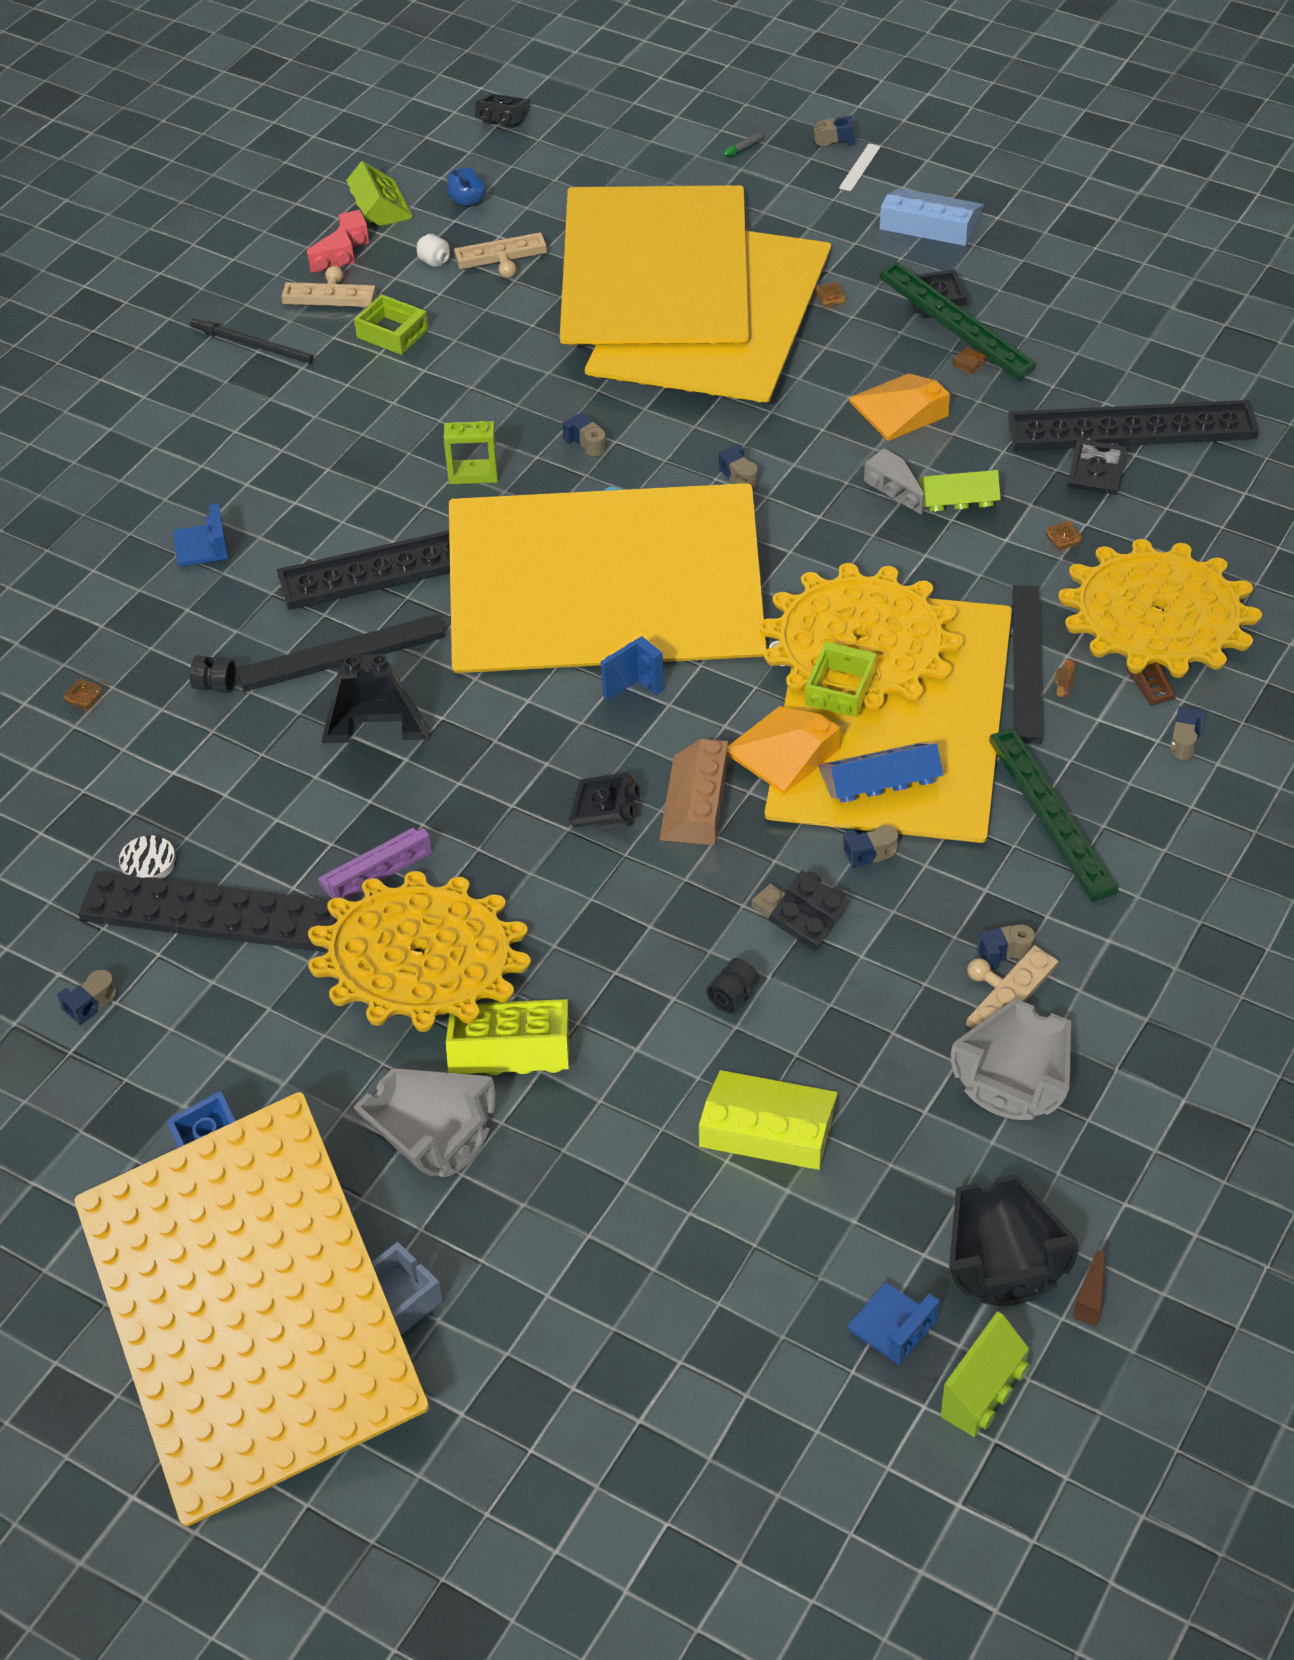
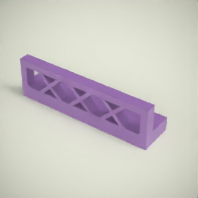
[318,827,432,899]

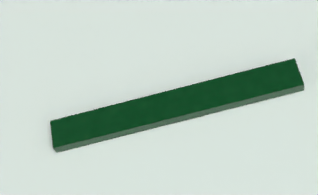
[879,260,1036,382]
[989,728,1119,902]

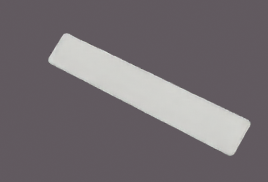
[839,144,880,191]

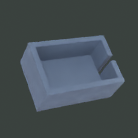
[372,1242,443,1335]

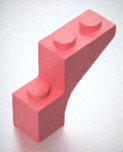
[307,210,369,273]

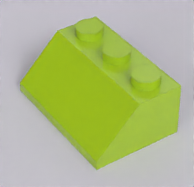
[346,161,413,226]
[916,470,1001,512]
[941,1311,1030,1438]

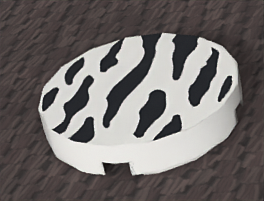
[119,835,176,879]

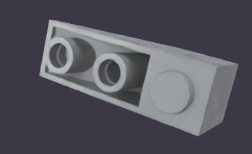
[864,448,925,514]

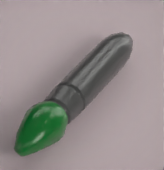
[723,133,764,157]

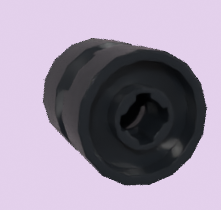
[189,655,236,693]
[706,958,760,1014]

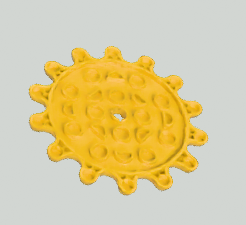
[1058,539,1262,678]
[759,563,963,711]
[308,871,531,1032]

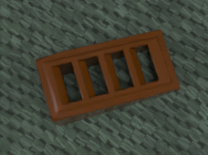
[1126,662,1176,706]
[1073,1251,1105,1326]

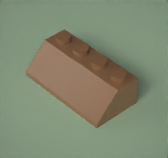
[660,739,728,845]

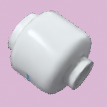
[416,234,450,267]

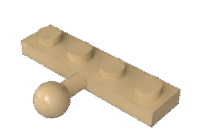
[454,232,547,279]
[281,266,376,307]
[966,945,1058,1029]

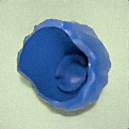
[447,167,486,207]

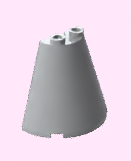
[951,999,1071,1120]
[354,1068,495,1177]

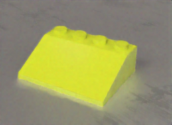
[446,999,569,1075]
[699,1070,838,1170]

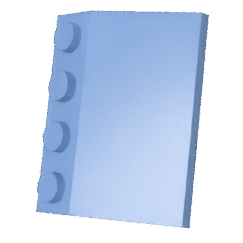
[880,188,984,246]

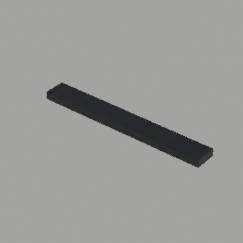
[1012,586,1042,744]
[236,614,445,692]

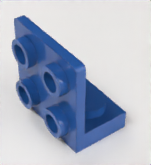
[173,503,228,567]
[601,636,664,700]
[848,1283,940,1366]

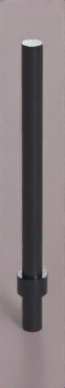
[189,318,314,364]

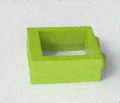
[354,294,428,355]
[444,421,498,484]
[805,641,877,717]

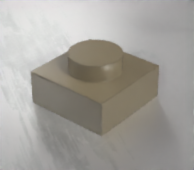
[752,884,785,918]

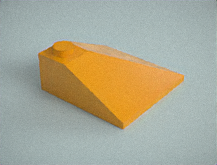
[849,373,950,441]
[728,706,840,794]

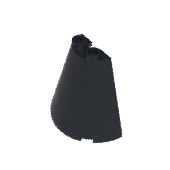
[322,654,429,743]
[949,1174,1078,1306]

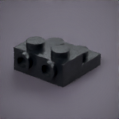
[475,93,530,127]
[913,269,967,318]
[1068,439,1127,495]
[569,772,641,831]
[768,870,850,951]

